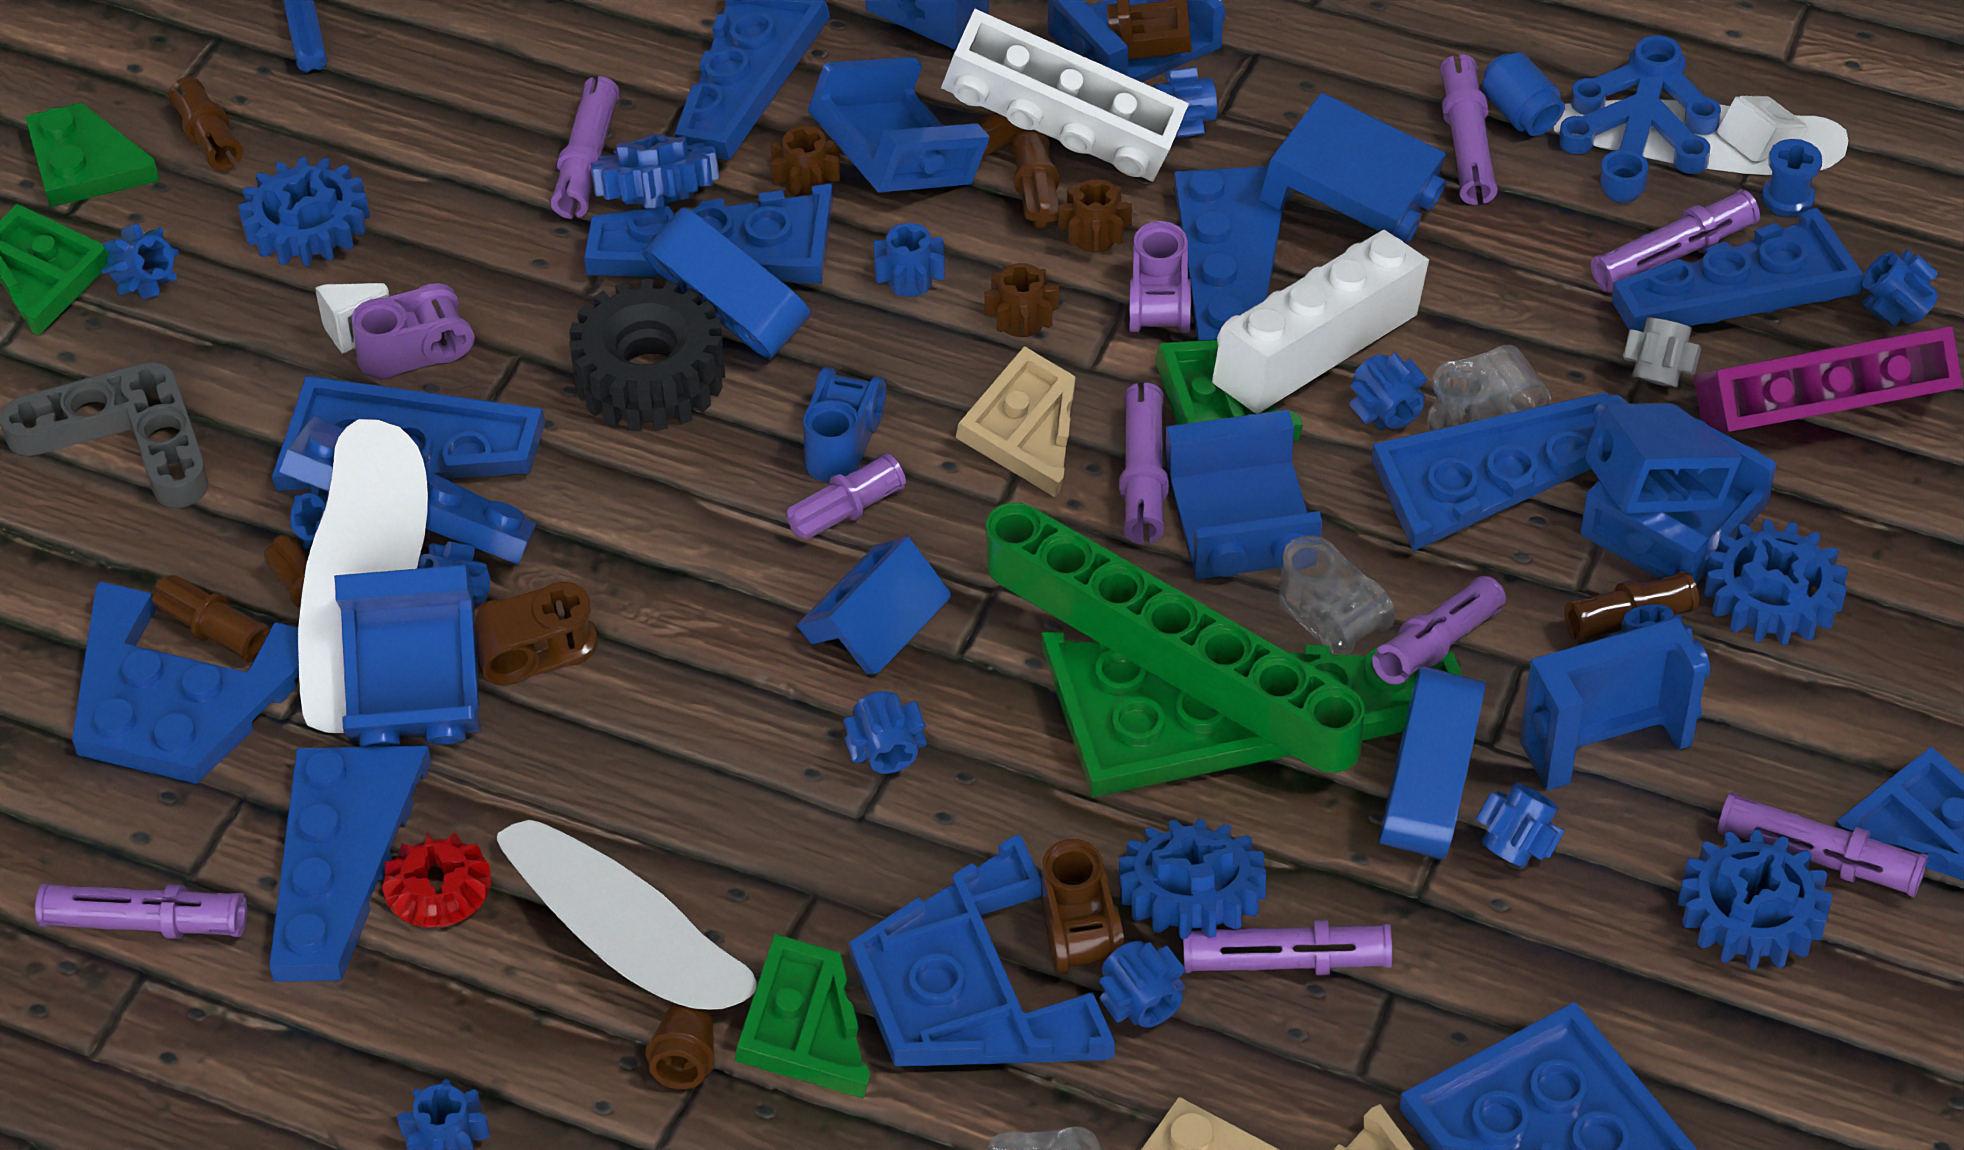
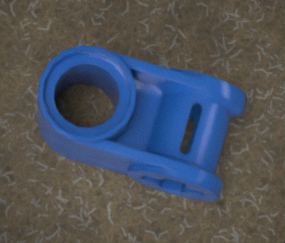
[803,367,887,483]

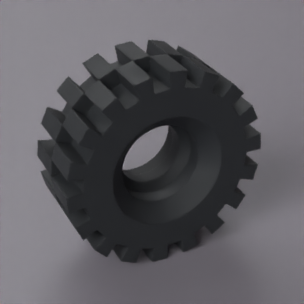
[569,279,725,431]

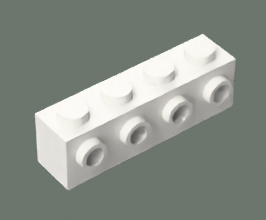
[941,9,1189,182]
[1212,230,1429,414]

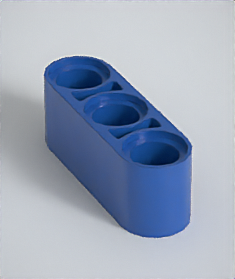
[642,207,811,359]
[1378,665,1486,860]

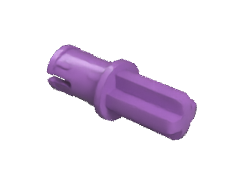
[786,453,906,539]

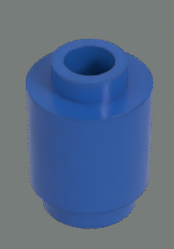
[1482,52,1565,136]

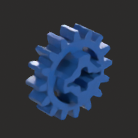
[590,134,720,208]
[239,157,370,266]
[1704,519,1848,645]
[1119,819,1267,939]
[1678,830,1832,970]

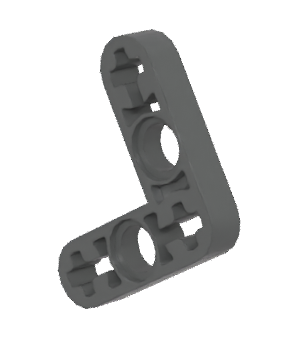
[0,362,208,508]

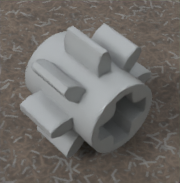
[1623,317,1701,388]

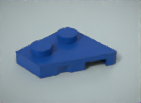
[1836,746,1964,881]

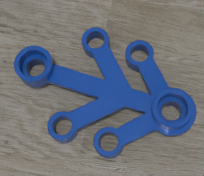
[1559,35,1721,203]

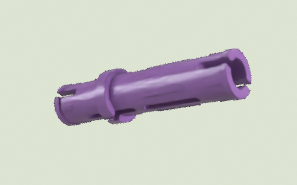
[1440,54,1498,205]
[550,76,620,219]
[1591,189,1760,293]
[1119,383,1169,544]
[1372,576,1506,685]
[1717,792,1928,897]
[35,883,247,939]
[1183,920,1392,975]

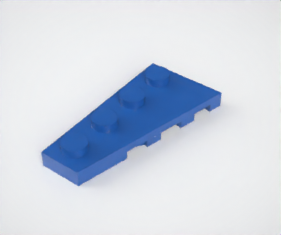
[675,0,830,160]
[1174,166,1284,341]
[584,183,833,284]
[1612,207,1863,332]
[272,376,545,491]
[1371,392,1608,552]
[279,415,537,565]
[269,746,432,982]

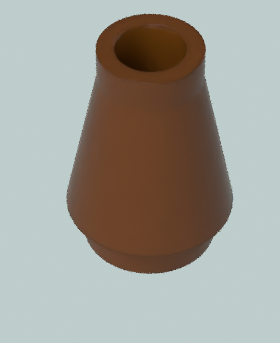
[646,1002,715,1089]

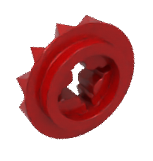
[382,832,491,928]

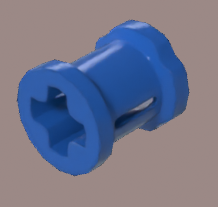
[1762,139,1822,218]

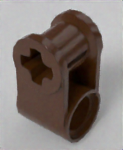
[474,582,598,686]
[1042,839,1125,976]

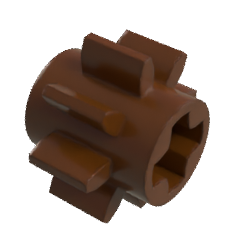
[770,126,841,197]
[1058,179,1132,252]
[984,263,1059,337]

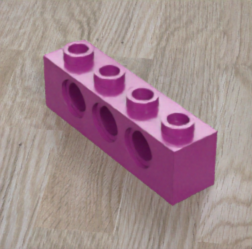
[1693,326,1963,433]

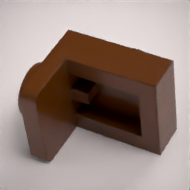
[1107,0,1192,60]

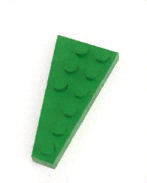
[1041,632,1463,798]

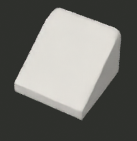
[1717,96,1808,161]
[315,283,389,354]

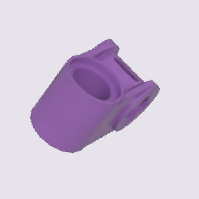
[1129,221,1191,333]
[352,283,475,379]

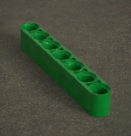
[986,503,1364,773]

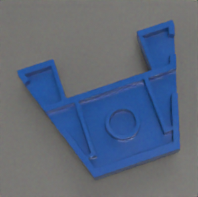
[72,581,299,784]
[849,834,1115,1067]

